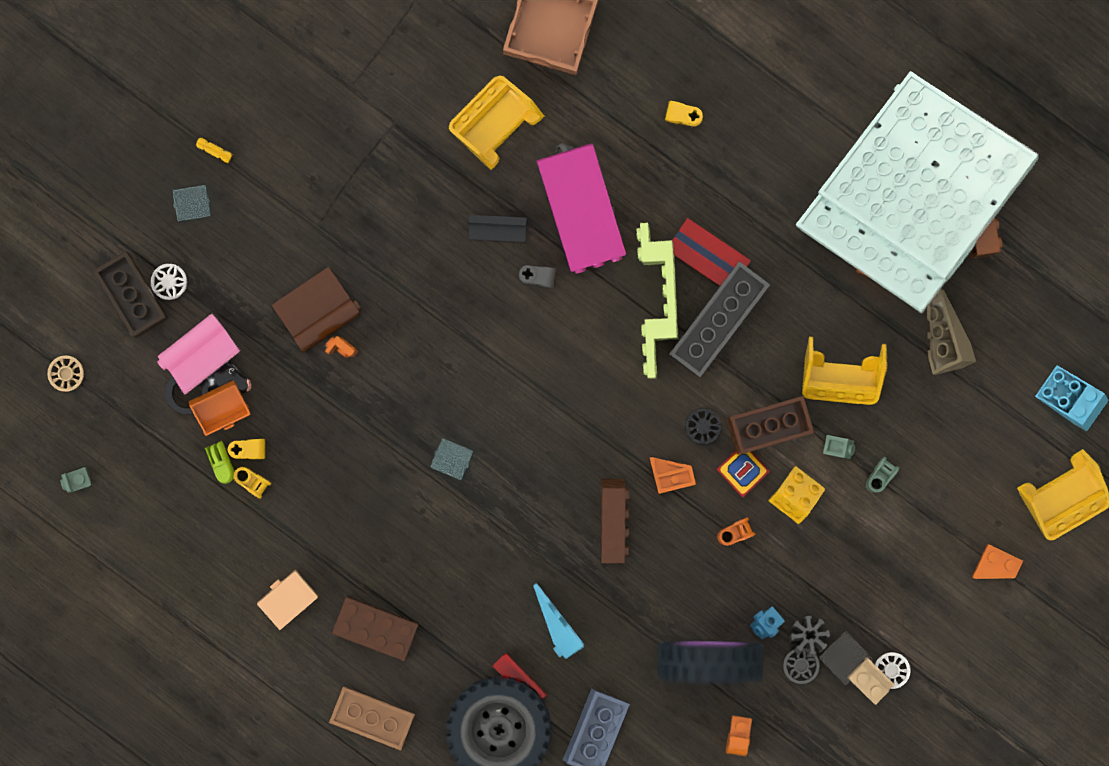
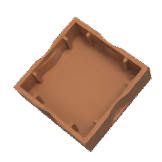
[503,0,598,75]

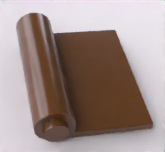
[272,267,362,353]

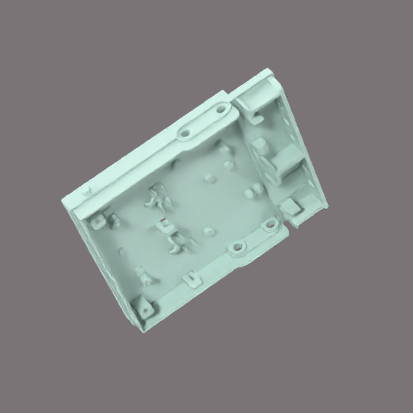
[796,71,1038,313]

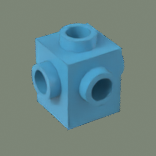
[750,606,784,639]

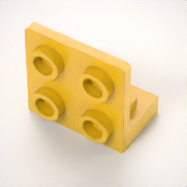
[769,466,825,524]

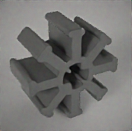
[788,616,830,658]

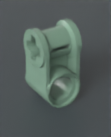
[866,456,900,493]

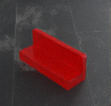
[492,652,546,699]

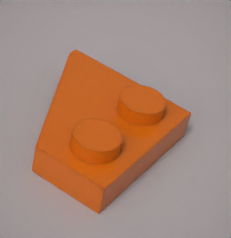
[650,457,696,494]
[972,544,1023,579]

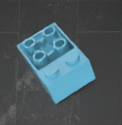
[1035,365,1109,431]

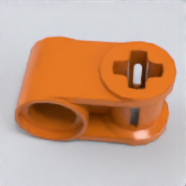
[717,517,756,546]

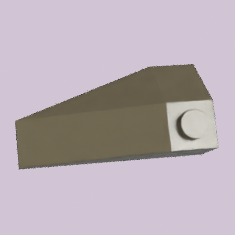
[927,289,976,375]

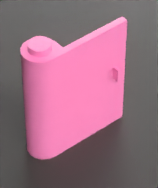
[157,313,240,394]

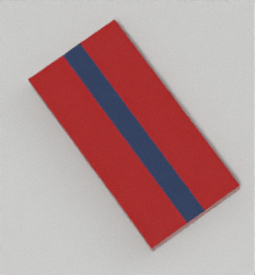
[672,218,751,286]

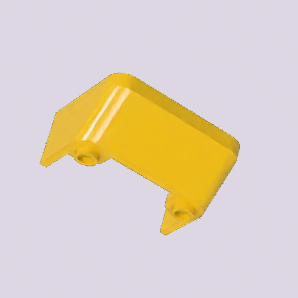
[802,337,887,405]

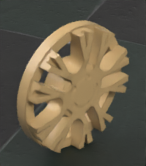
[47,356,84,392]

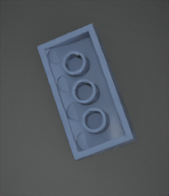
[563,688,630,766]

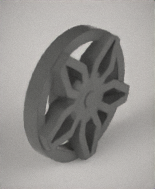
[783,648,820,684]

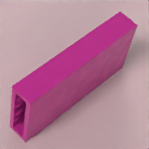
[536,143,626,273]

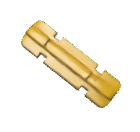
[196,138,232,163]

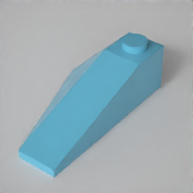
[533,583,584,659]

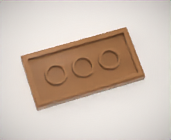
[329,686,415,751]

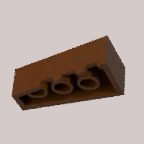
[601,479,629,563]

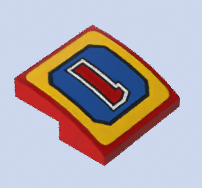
[716,451,770,498]

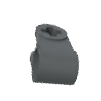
[519,265,556,288]

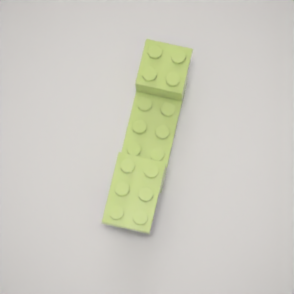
[637,223,678,379]

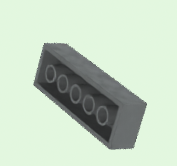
[669,262,770,377]

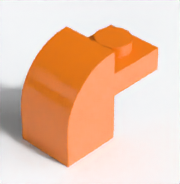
[726,715,752,756]

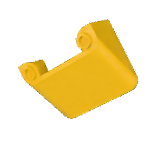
[449,76,544,170]
[1017,449,1109,540]

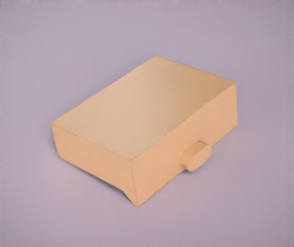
[257,569,318,630]

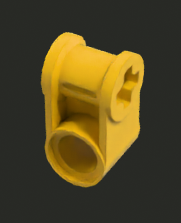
[665,101,703,126]
[228,439,265,459]
[234,467,271,499]

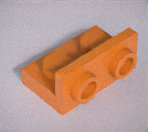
[325,336,359,357]

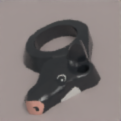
[165,360,251,419]

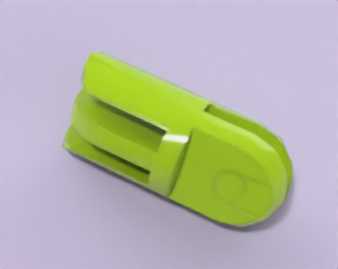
[205,441,234,484]

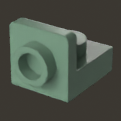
[823,435,855,459]
[60,467,93,493]

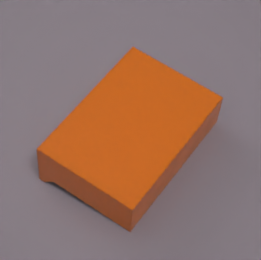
[189,380,251,436]

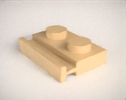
[847,657,895,705]

